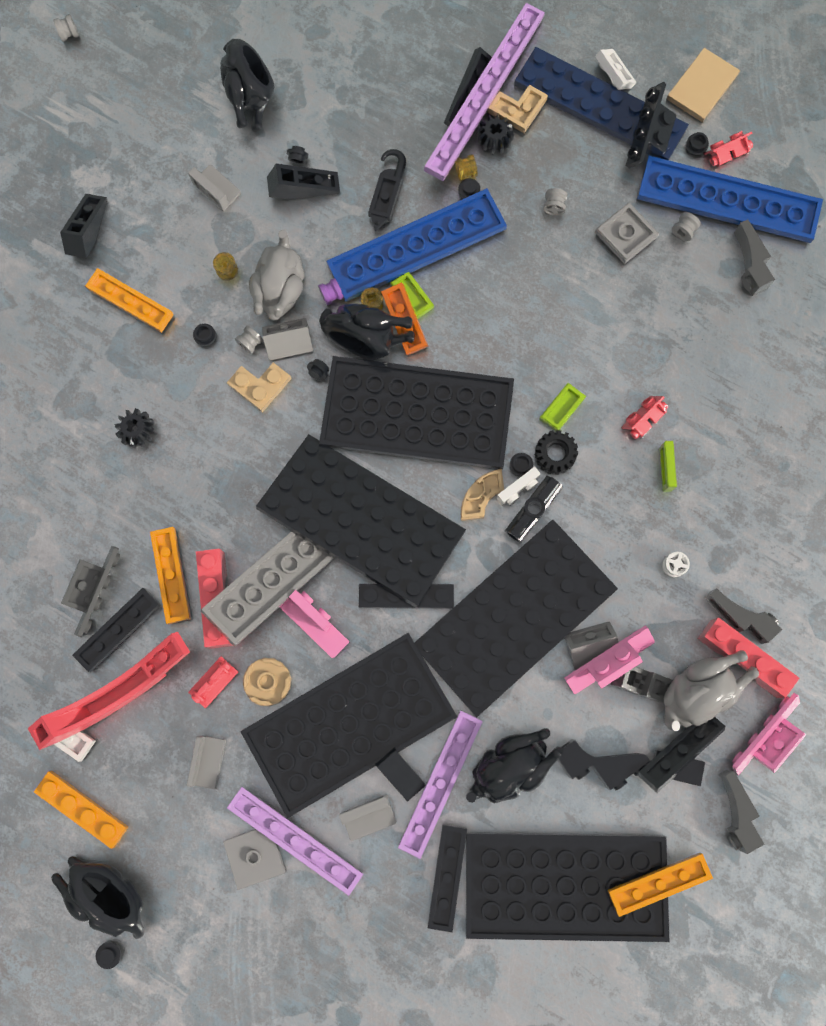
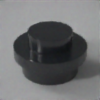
[686,132,709,155]
[286,146,309,164]
[458,178,480,199]
[193,324,216,346]
[307,359,329,380]
[510,453,533,476]
[95,942,122,969]

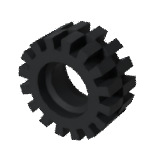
[534,430,578,475]

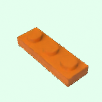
[381,282,429,355]

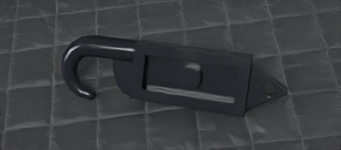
[368,149,406,231]

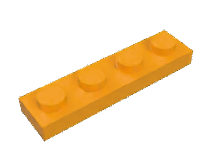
[85,268,174,333]
[150,527,192,624]
[34,771,128,849]
[607,853,713,917]

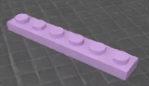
[398,711,483,859]
[227,787,363,896]

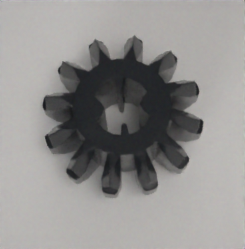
[477,114,514,155]
[114,408,156,448]

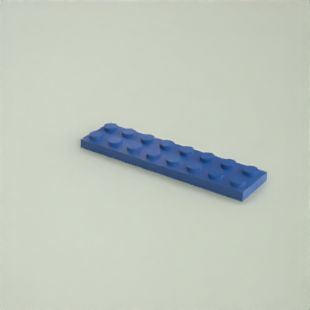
[637,156,823,243]
[326,188,507,302]

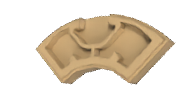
[461,469,504,521]

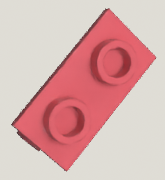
[704,131,753,167]
[621,396,668,439]
[188,656,238,708]

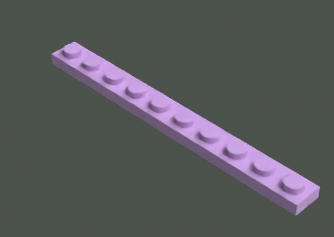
[424,3,545,181]

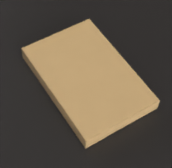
[666,48,740,122]

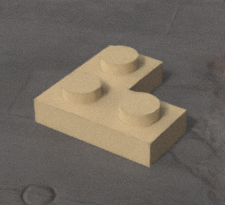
[487,85,548,133]
[227,362,292,413]

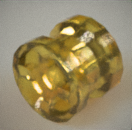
[455,154,478,181]
[213,252,238,280]
[361,287,384,310]

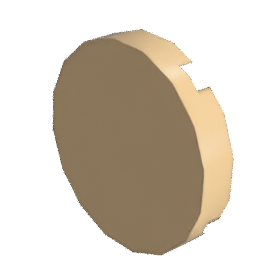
[243,658,292,706]

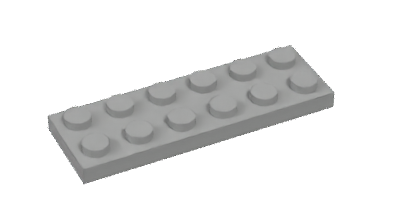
[201,532,334,647]

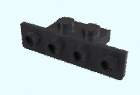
[625,82,677,168]

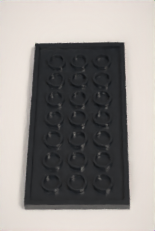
[319,356,514,469]
[256,434,466,608]
[415,520,618,718]
[240,633,457,819]
[466,833,670,942]

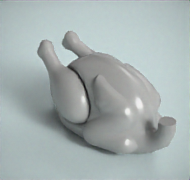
[249,230,305,320]
[664,650,759,731]

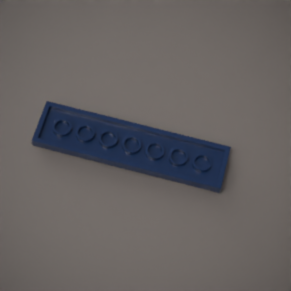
[514,47,689,160]

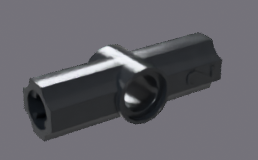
[505,475,563,543]

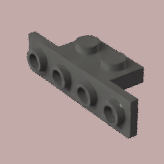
[61,546,120,637]

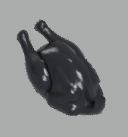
[220,39,275,132]
[319,304,415,360]
[466,728,563,804]
[51,856,144,939]

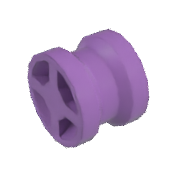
[318,278,344,306]

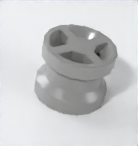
[53,14,79,42]
[543,188,568,215]
[672,212,701,241]
[235,325,264,354]

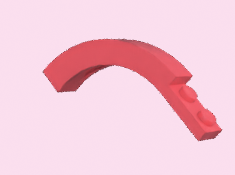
[28,632,190,750]

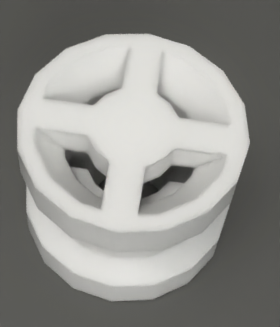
[662,552,690,578]

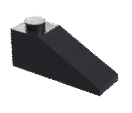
[267,163,340,200]
[60,193,107,258]

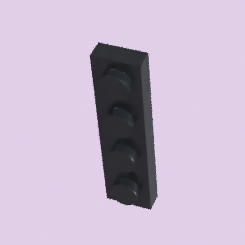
[444,47,492,127]
[359,584,454,609]
[72,588,161,672]
[638,717,726,793]
[427,824,467,933]

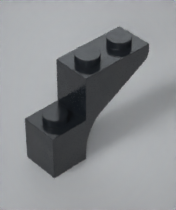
[557,739,650,791]

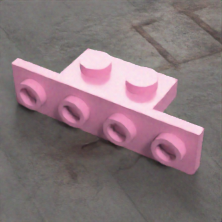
[280,590,349,658]
[564,625,655,694]
[732,693,805,776]

